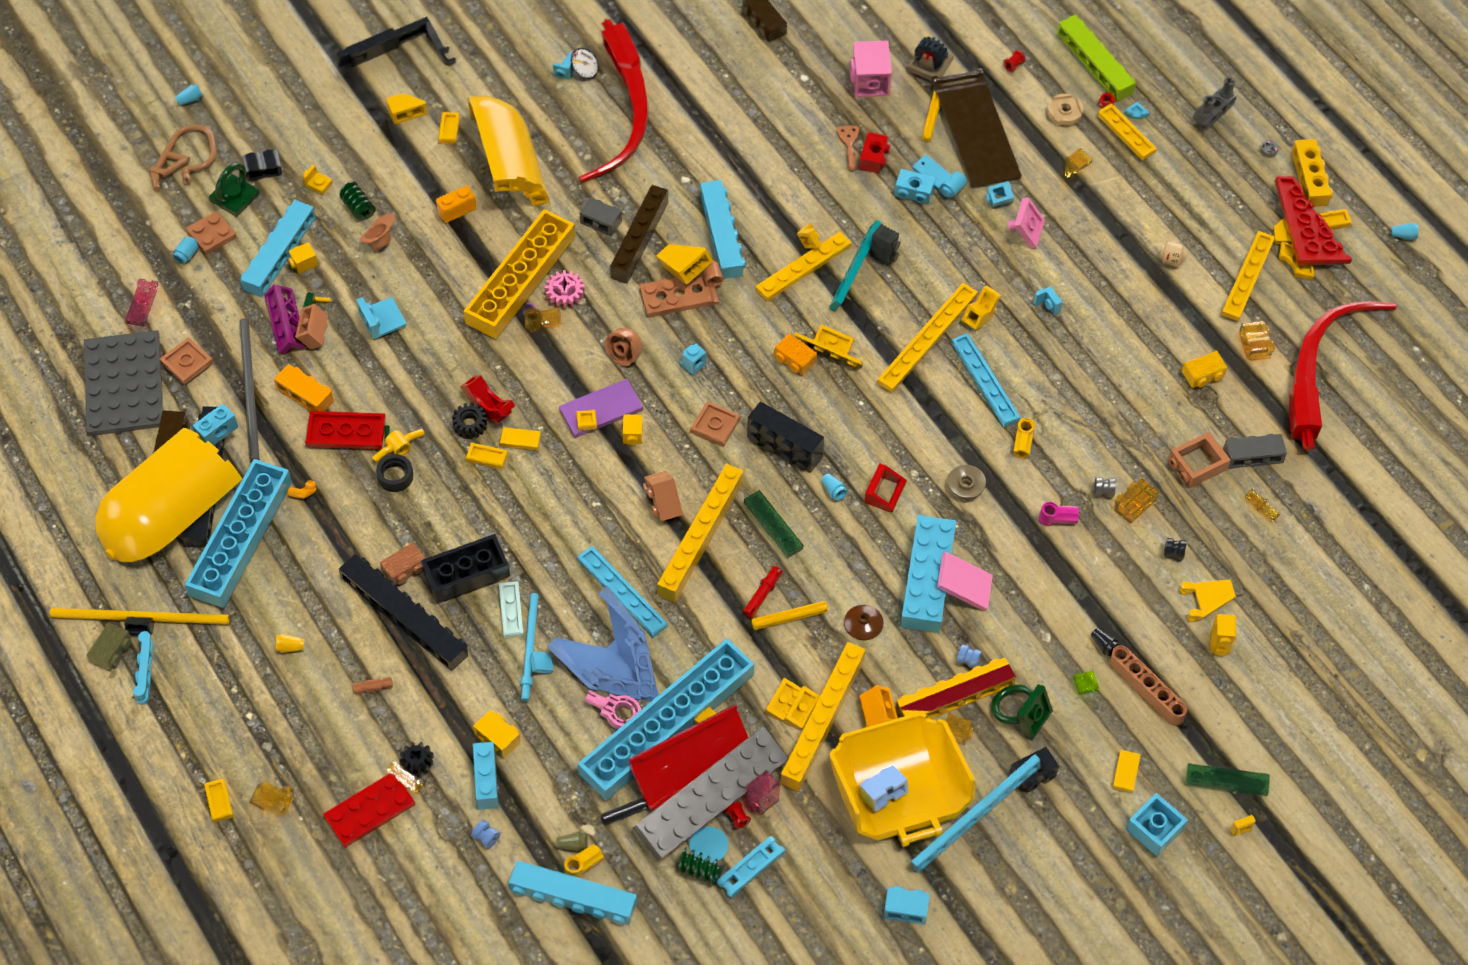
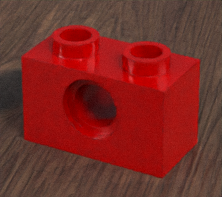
[859,132,891,174]

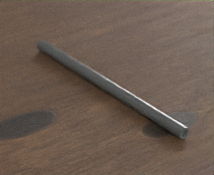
[240,318,260,462]

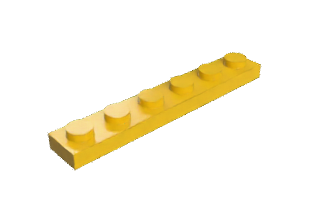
[1221,231,1275,322]
[756,232,852,302]

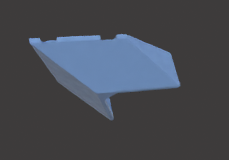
[547,586,659,701]

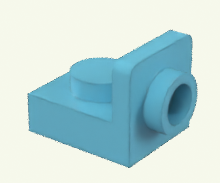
[552,52,574,80]
[1033,286,1062,315]

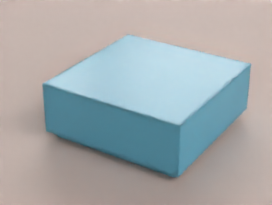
[530,651,554,674]

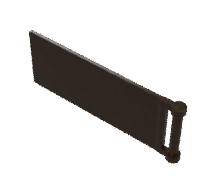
[931,68,1022,187]

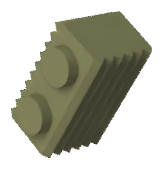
[87,622,131,671]

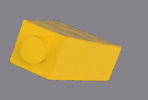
[656,244,714,285]

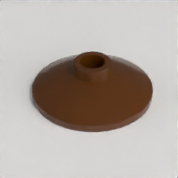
[844,605,884,641]

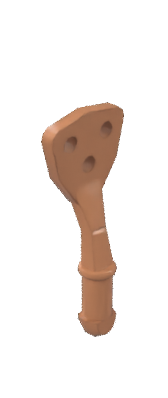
[837,125,859,171]

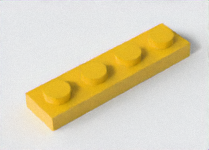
[1097,103,1157,161]

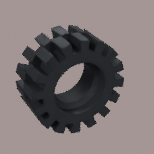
[452,403,487,439]

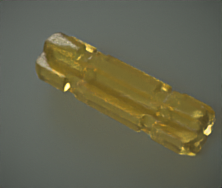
[386,762,423,794]

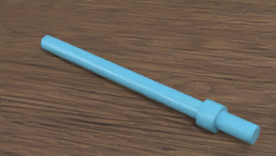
[520,593,538,702]

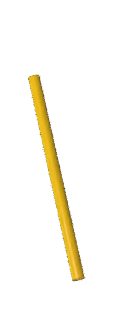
[50,608,229,625]

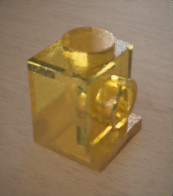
[946,712,974,745]

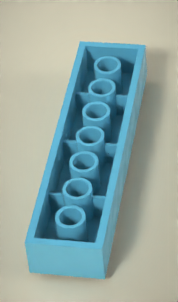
[185,459,292,608]

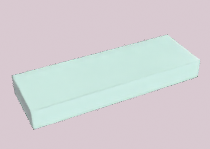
[499,581,524,638]

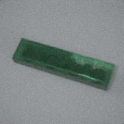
[744,490,804,558]
[1185,763,1270,796]

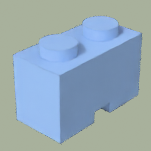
[859,765,909,812]

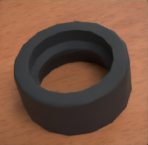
[376,454,414,492]

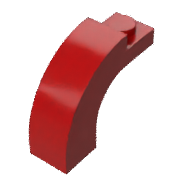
[460,375,516,423]

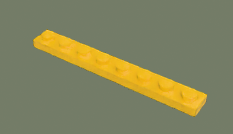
[877,283,978,393]

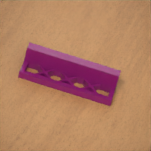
[264,284,307,355]

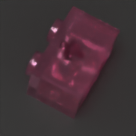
[747,770,780,816]

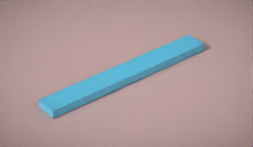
[912,754,1040,873]

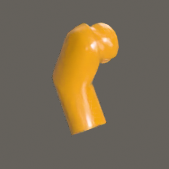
[288,481,316,499]

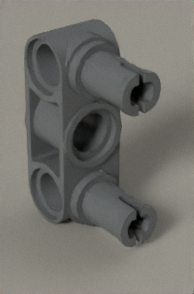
[1192,77,1237,129]

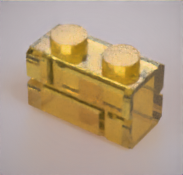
[1114,479,1159,523]

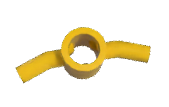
[372,429,424,463]

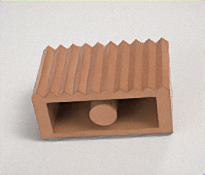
[295,304,328,350]
[380,542,425,585]

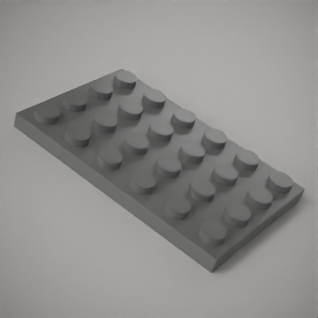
[84,330,164,436]

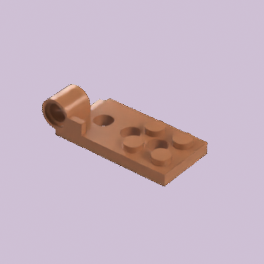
[639,262,724,318]

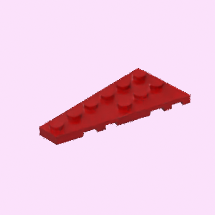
[1275,176,1352,265]

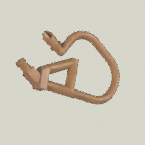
[149,125,217,191]

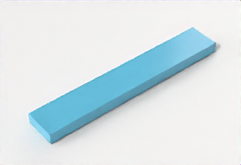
[951,333,1021,428]
[577,546,668,638]

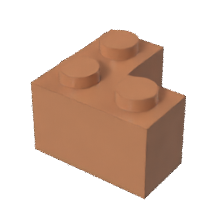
[643,471,683,521]

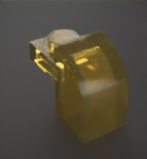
[249,781,294,815]

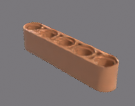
[1110,645,1187,726]

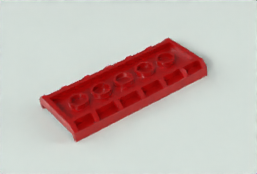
[628,705,749,810]

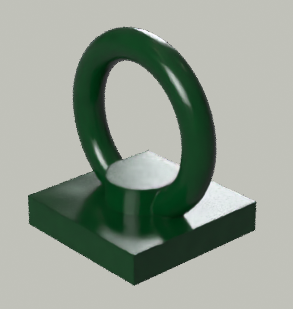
[208,162,260,217]
[991,684,1053,741]

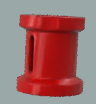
[1003,50,1026,73]
[725,801,751,829]

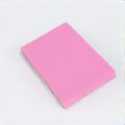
[937,552,993,611]

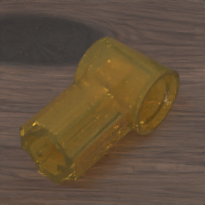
[524,307,561,332]

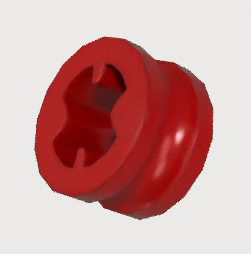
[1099,93,1115,109]

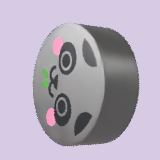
[1260,140,1279,158]

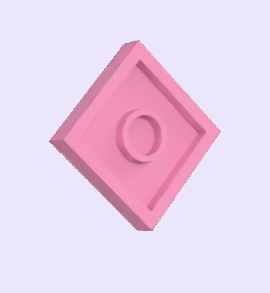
[1008,197,1045,249]

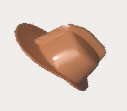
[360,214,395,252]

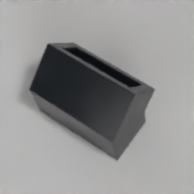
[124,617,154,634]

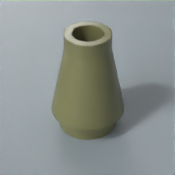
[556,831,588,852]

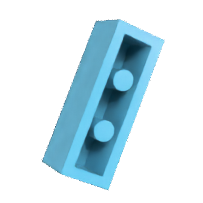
[473,742,499,810]

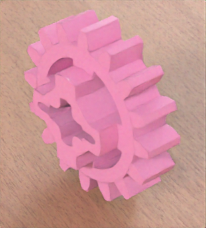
[545,270,585,308]

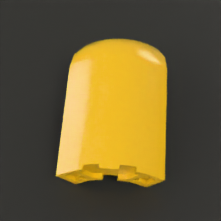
[468,96,550,206]
[96,428,242,562]

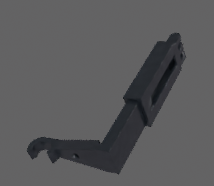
[336,17,456,67]

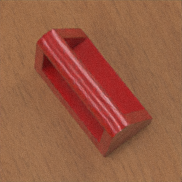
[864,463,907,512]

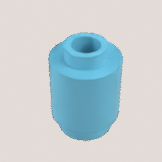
[173,237,199,264]

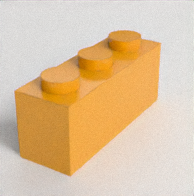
[274,364,334,411]

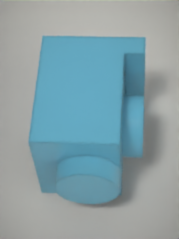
[985,181,1014,208]
[680,343,706,375]

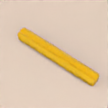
[922,89,940,142]
[751,601,828,630]

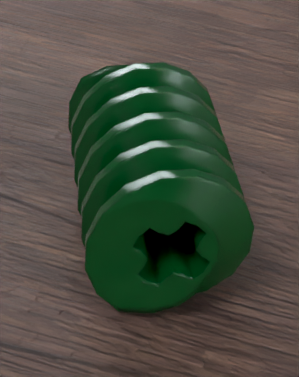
[339,181,376,221]
[679,847,725,885]

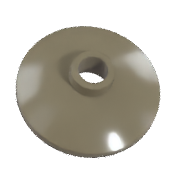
[947,465,986,499]

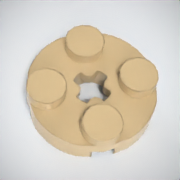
[1048,94,1083,126]

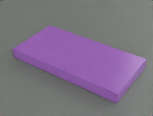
[559,379,643,438]

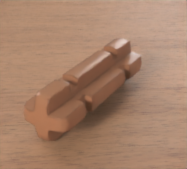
[353,677,393,694]

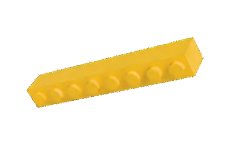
[657,463,744,603]
[781,642,866,792]

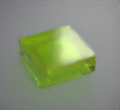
[1073,670,1099,695]

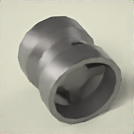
[1094,477,1116,497]

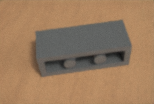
[1223,434,1287,469]

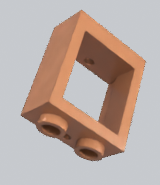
[1169,432,1231,488]

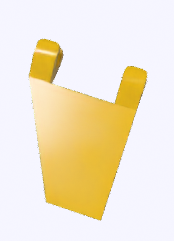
[1179,579,1236,622]

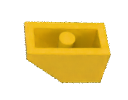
[386,93,428,125]

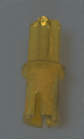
[1245,488,1280,521]

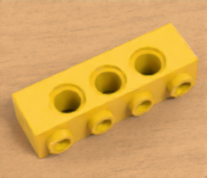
[1292,139,1333,207]

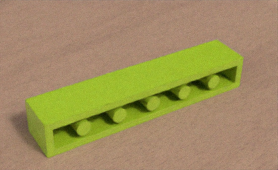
[1057,14,1136,102]

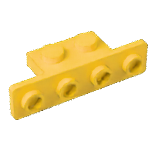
[794,324,864,368]

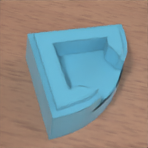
[1124,102,1149,119]

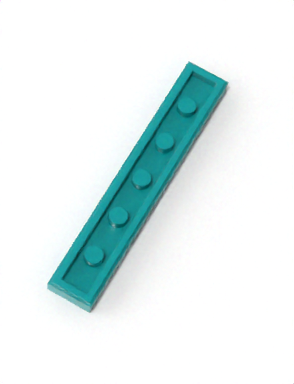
[829,220,882,311]

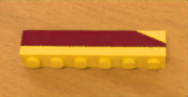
[896,658,1016,719]

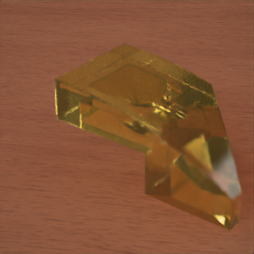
[1065,148,1092,177]

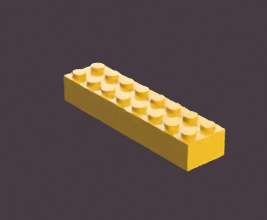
[464,209,576,339]

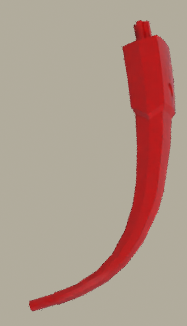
[579,18,649,183]
[1289,301,1397,451]

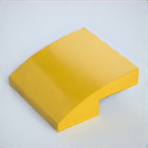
[764,678,820,730]

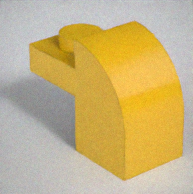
[962,286,1001,330]

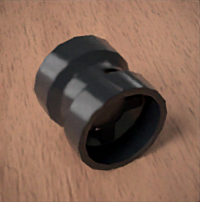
[1164,537,1187,560]

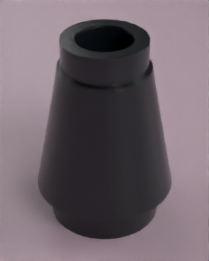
[1091,628,1120,656]

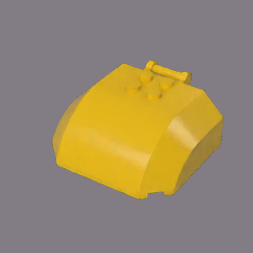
[829,712,976,847]

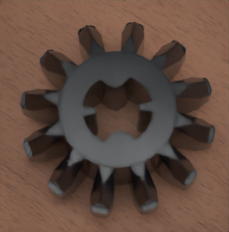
[399,741,434,777]

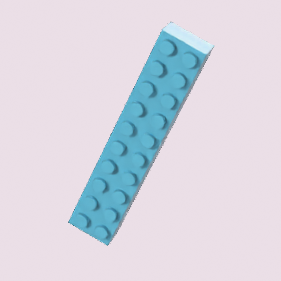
[578,638,755,801]

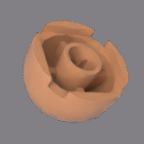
[605,328,643,366]

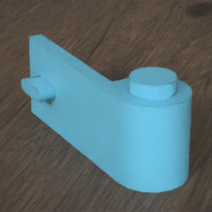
[912,154,967,198]

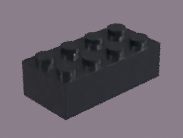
[747,401,824,473]
[421,534,510,603]

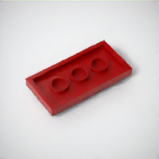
[305,411,386,449]
[323,771,416,848]

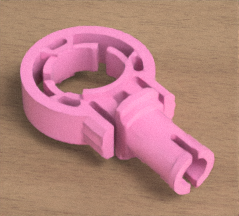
[584,690,641,730]

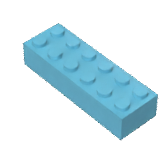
[901,515,956,633]

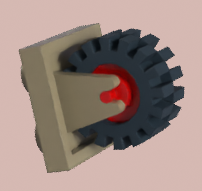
[907,36,953,80]

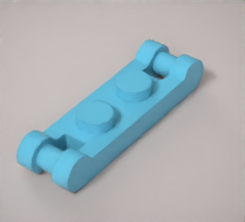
[133,631,154,705]
[717,836,786,898]

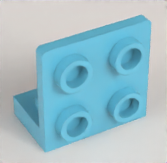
[356,297,407,339]

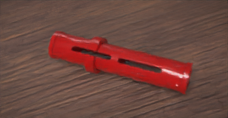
[742,566,783,619]

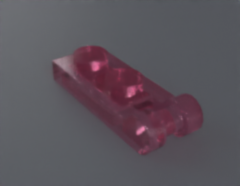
[125,278,158,327]

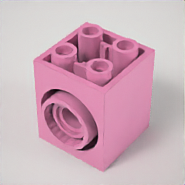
[850,41,892,97]

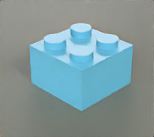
[1126,793,1188,857]

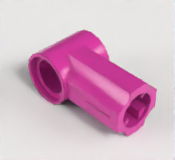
[1038,502,1079,526]

